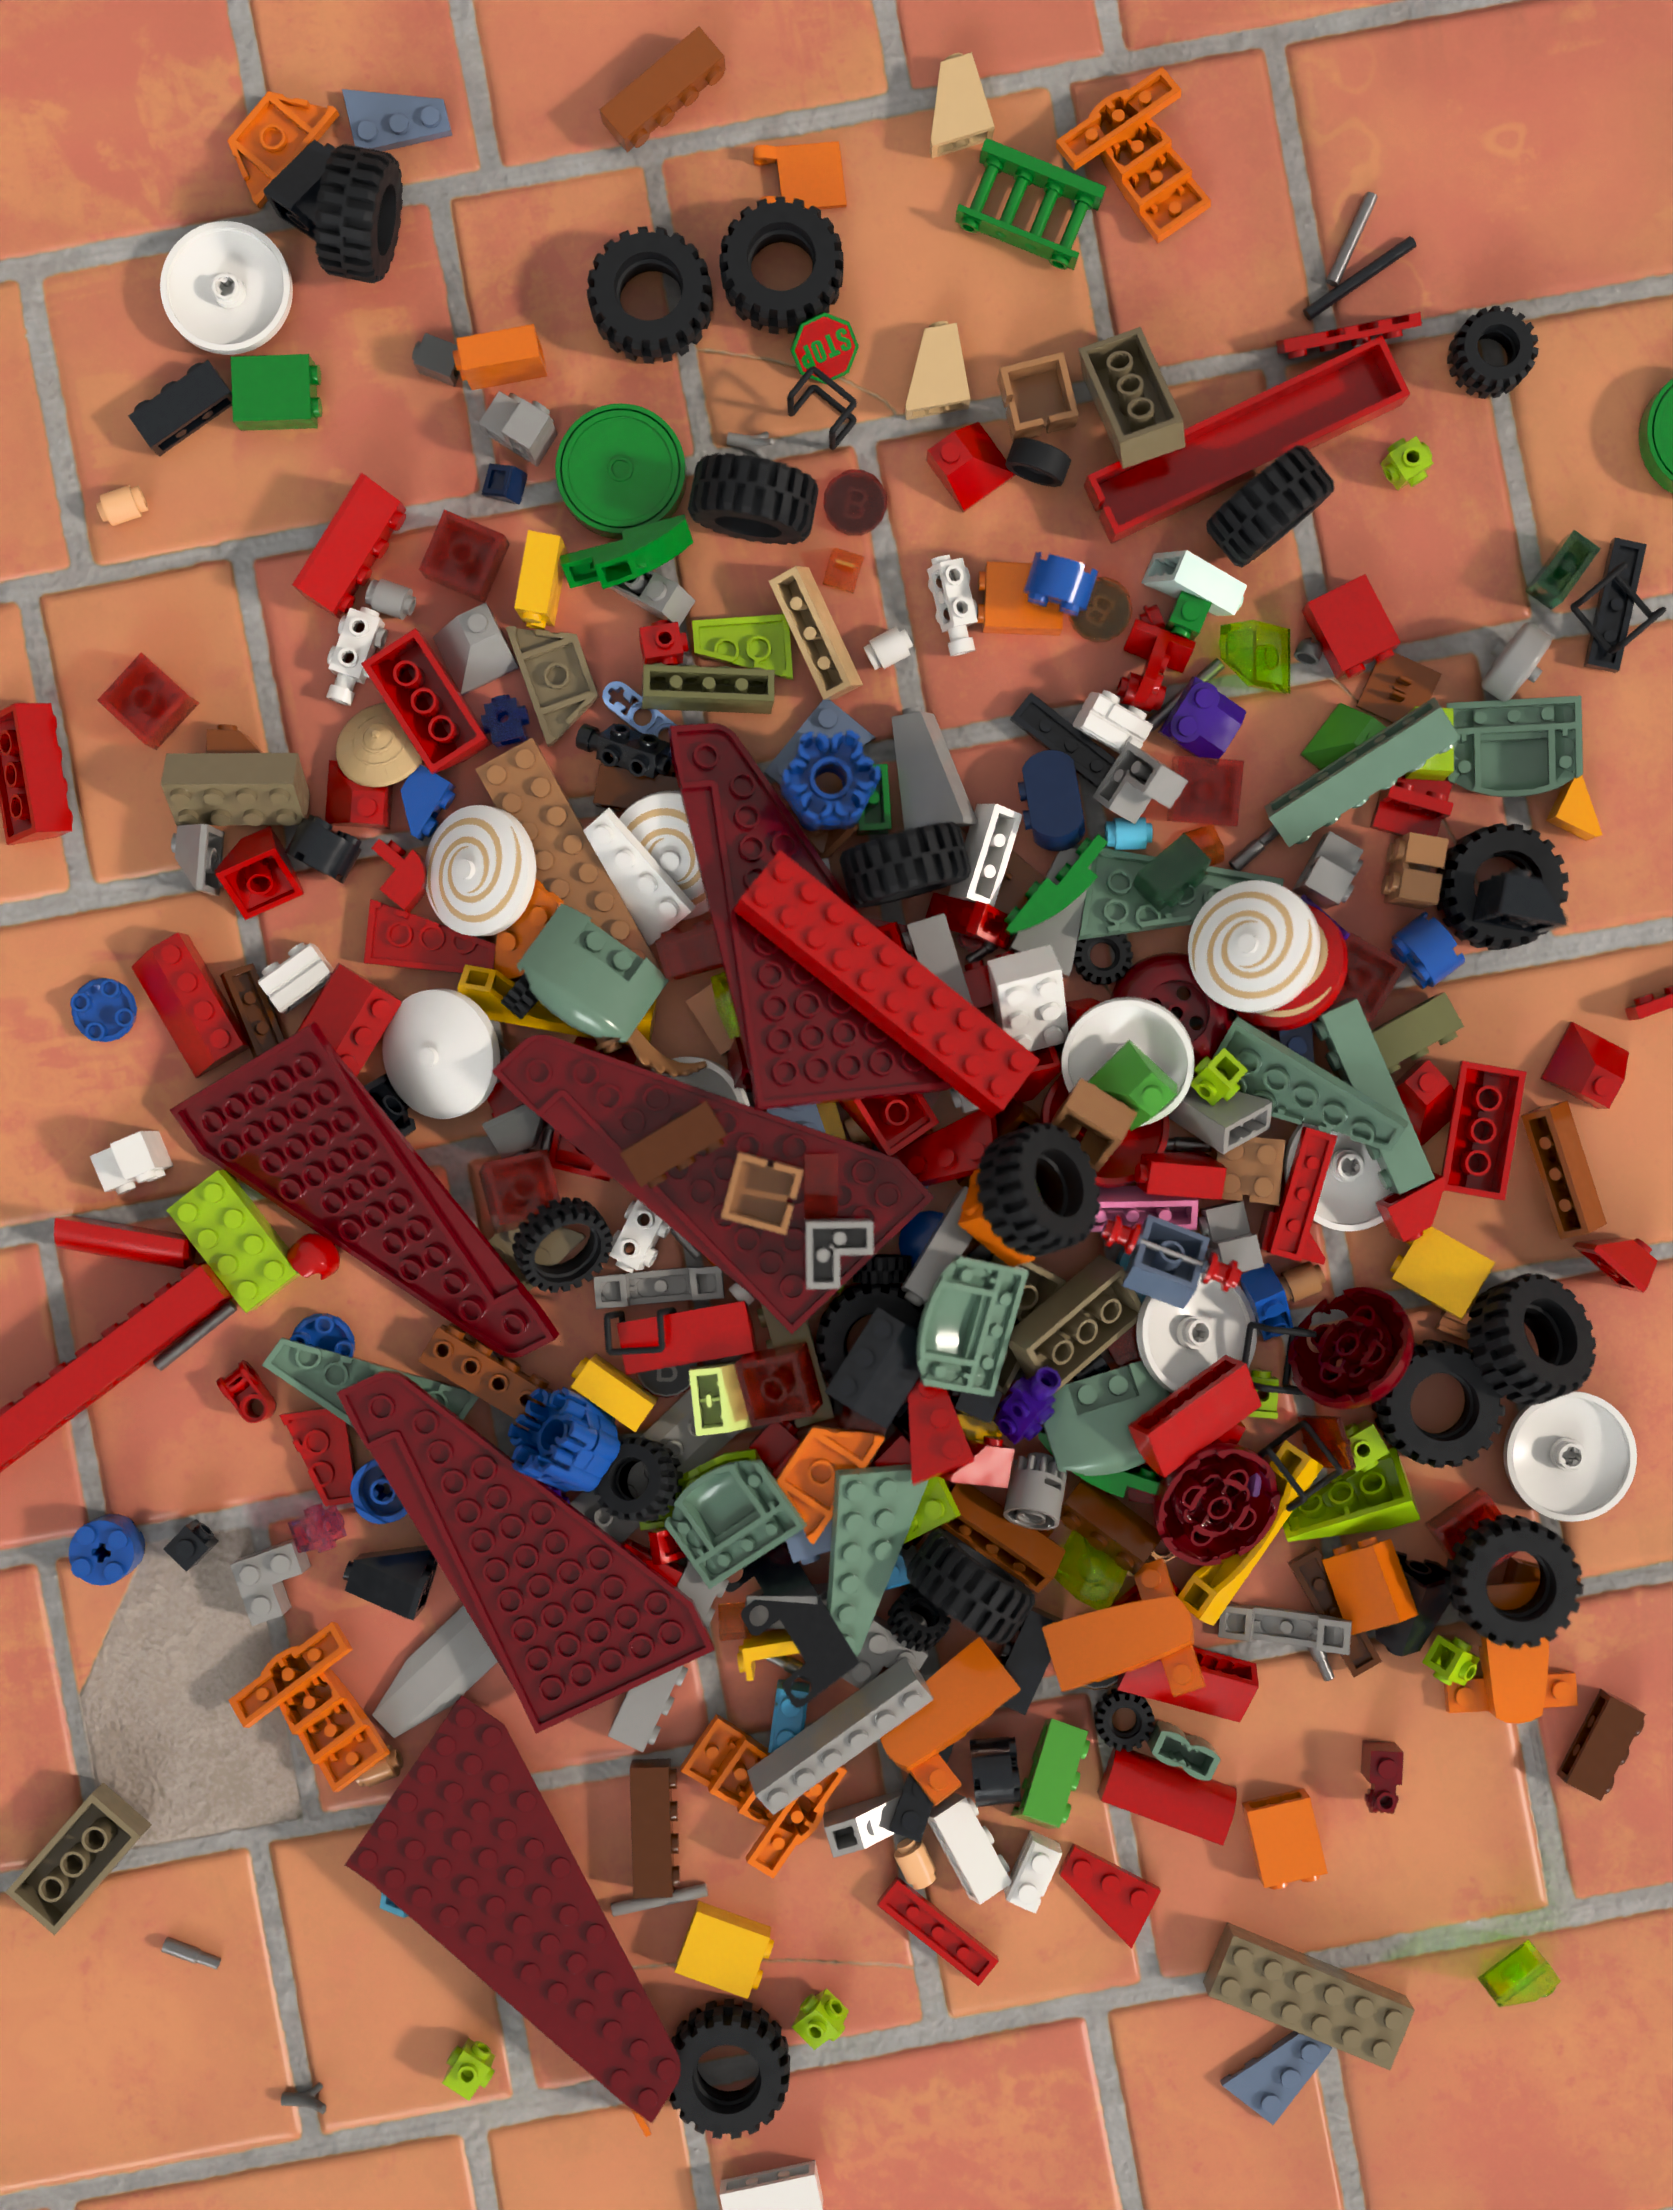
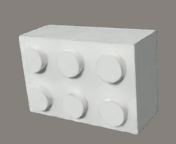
[987,944,1069,1052]

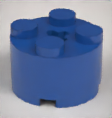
[1023,552,1098,617]
[1390,912,1465,989]
[350,1458,407,1524]
[69,1514,145,1586]

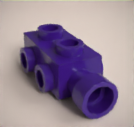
[993,1367,1061,1445]

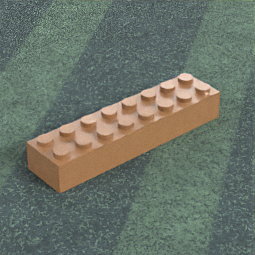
[475,738,661,969]

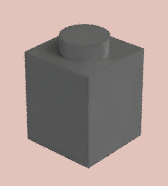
[412,333,460,387]

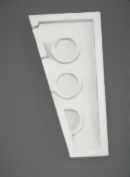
[583,808,696,946]

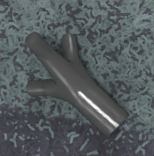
[281,2083,326,2114]

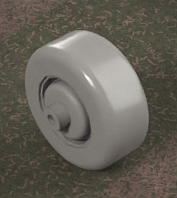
[1481,622,1552,702]

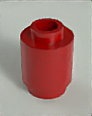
[1116,672,1167,712]

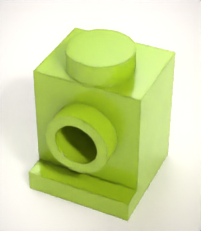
[1247,1369,1279,1419]

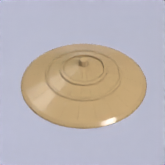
[336,703,423,787]

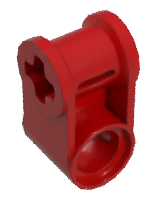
[216,1360,276,1423]

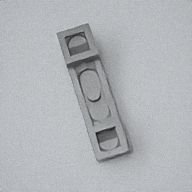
[593,1266,725,1309]
[1218,1604,1352,1655]

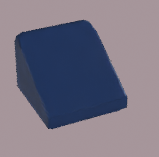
[481,463,527,504]

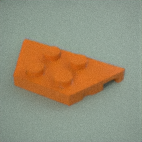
[227,91,340,209]
[494,879,564,979]
[776,1425,885,1545]

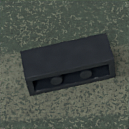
[128,360,232,456]
[999,1607,1063,1715]

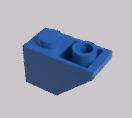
[400,764,455,841]
[1240,1263,1294,1341]

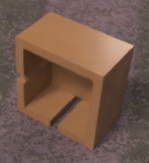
[997,352,1079,441]
[1381,832,1449,909]
[1049,1078,1137,1172]
[1217,1137,1286,1205]
[721,1151,804,1235]

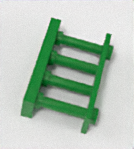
[955,138,1106,270]

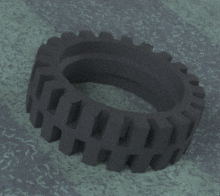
[512,1197,613,1293]

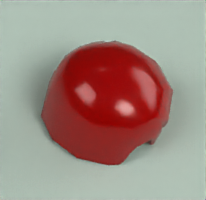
[287,1233,340,1280]

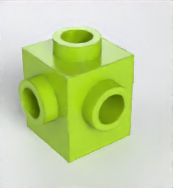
[1380,436,1434,491]
[1190,1048,1248,1107]
[1333,1420,1390,1472]
[1422,1635,1480,1686]
[792,1988,849,2050]
[442,2038,495,2101]

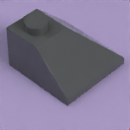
[482,1104,545,1162]

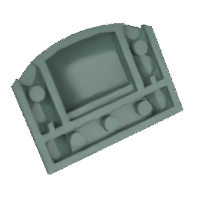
[1446,696,1583,797]
[517,904,669,1043]
[917,1255,1029,1397]
[1043,1361,1170,1476]
[664,1460,807,1589]

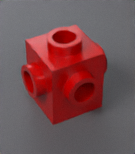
[639,620,689,666]

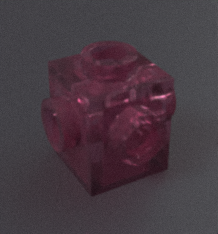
[288,1503,347,1553]

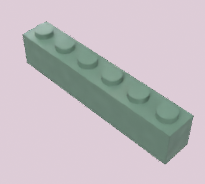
[1264,697,1461,847]
[1313,997,1435,1195]

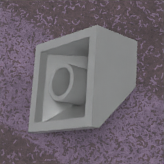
[433,602,519,696]
[171,824,224,896]

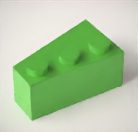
[1011,1718,1090,1829]

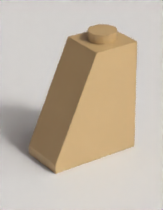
[929,52,995,159]
[905,321,971,420]

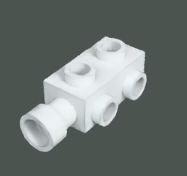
[927,555,978,657]
[326,607,388,706]
[609,1199,671,1273]

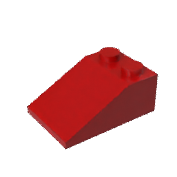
[839,1093,940,1156]

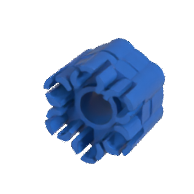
[780,730,881,831]
[508,1388,620,1492]

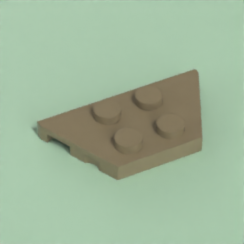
[505,626,599,747]
[489,1211,586,1291]

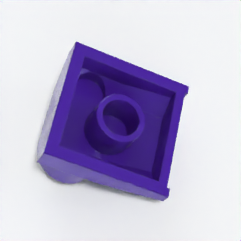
[1158,676,1247,767]

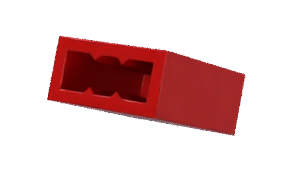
[1302,574,1401,679]

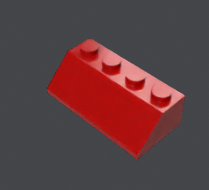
[292,473,406,619]
[361,628,492,774]
[0,703,73,845]
[131,932,249,1078]
[296,963,402,1077]
[1441,1061,1527,1201]

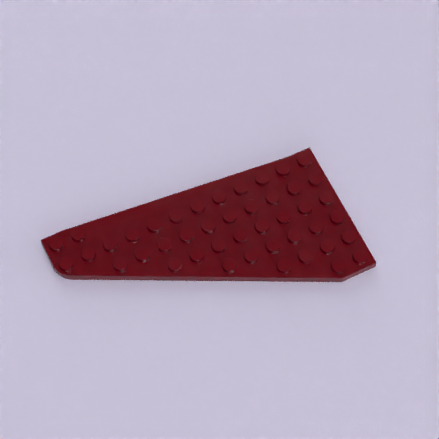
[668,723,951,1110]
[170,1022,559,1358]
[491,1035,934,1334]
[337,1370,715,1734]
[345,1695,681,2123]

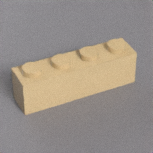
[769,566,863,700]

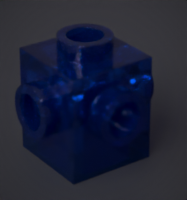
[481,695,530,748]

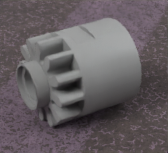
[1003,1452,1067,1530]

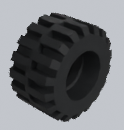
[1447,306,1539,399]
[593,1437,683,1522]

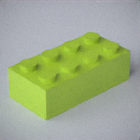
[166,1169,300,1313]

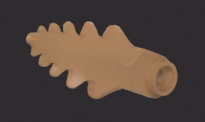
[594,1029,707,1077]

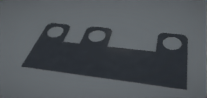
[726,1541,860,1708]

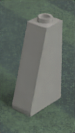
[891,707,977,830]
[1009,844,1092,978]
[900,1186,972,1308]

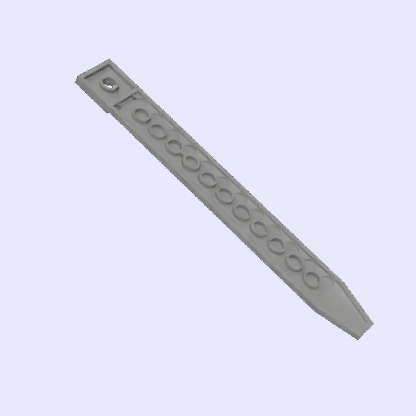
[372,1355,779,1738]

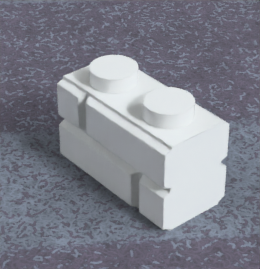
[1073,690,1153,754]
[258,942,334,1014]
[1004,1830,1063,1913]

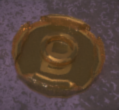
[1068,577,1133,642]

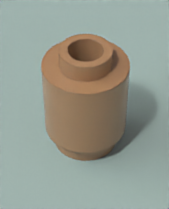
[1278,1261,1326,1303]
[355,1745,403,1787]

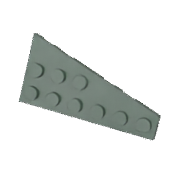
[1078,848,1284,940]
[1212,1017,1409,1151]
[262,1337,479,1428]
[827,1464,929,1656]

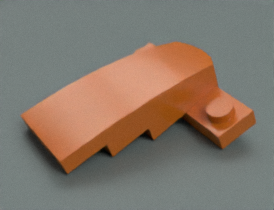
[1056,66,1211,244]
[1042,1558,1206,1697]
[1444,1581,1578,1724]
[228,1622,390,1792]
[880,1637,1021,1806]
[680,1714,847,1879]

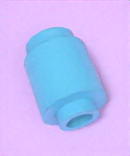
[1105,817,1153,850]

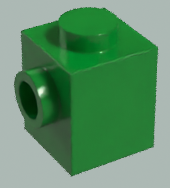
[1165,591,1212,641]

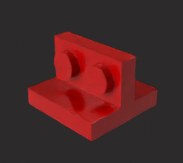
[1370,774,1454,837]

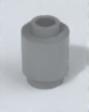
[365,579,416,620]

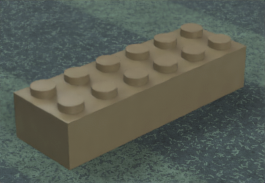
[1203,1922,1415,2070]

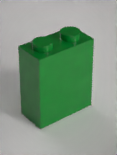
[231,354,322,431]

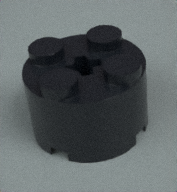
[285,815,362,884]
[970,1737,1021,1807]

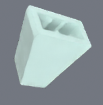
[1141,550,1247,616]

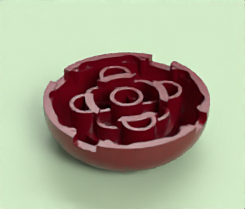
[1110,952,1237,1078]
[1288,1287,1414,1409]
[1153,1442,1280,1566]

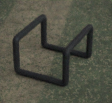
[787,367,857,450]
[1570,562,1666,654]
[604,1307,677,1356]
[1242,1322,1317,1396]
[1257,1420,1343,1512]

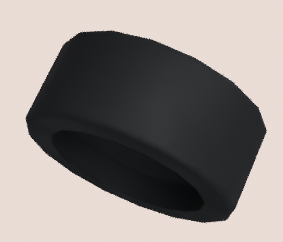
[1005,438,1071,487]

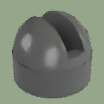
[1294,637,1322,665]

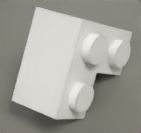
[90,1131,173,1195]

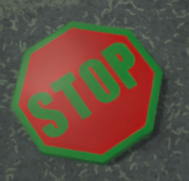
[790,312,859,384]

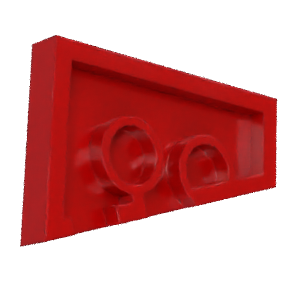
[908,1378,975,1486]
[279,1408,356,1507]
[1059,1843,1161,1949]

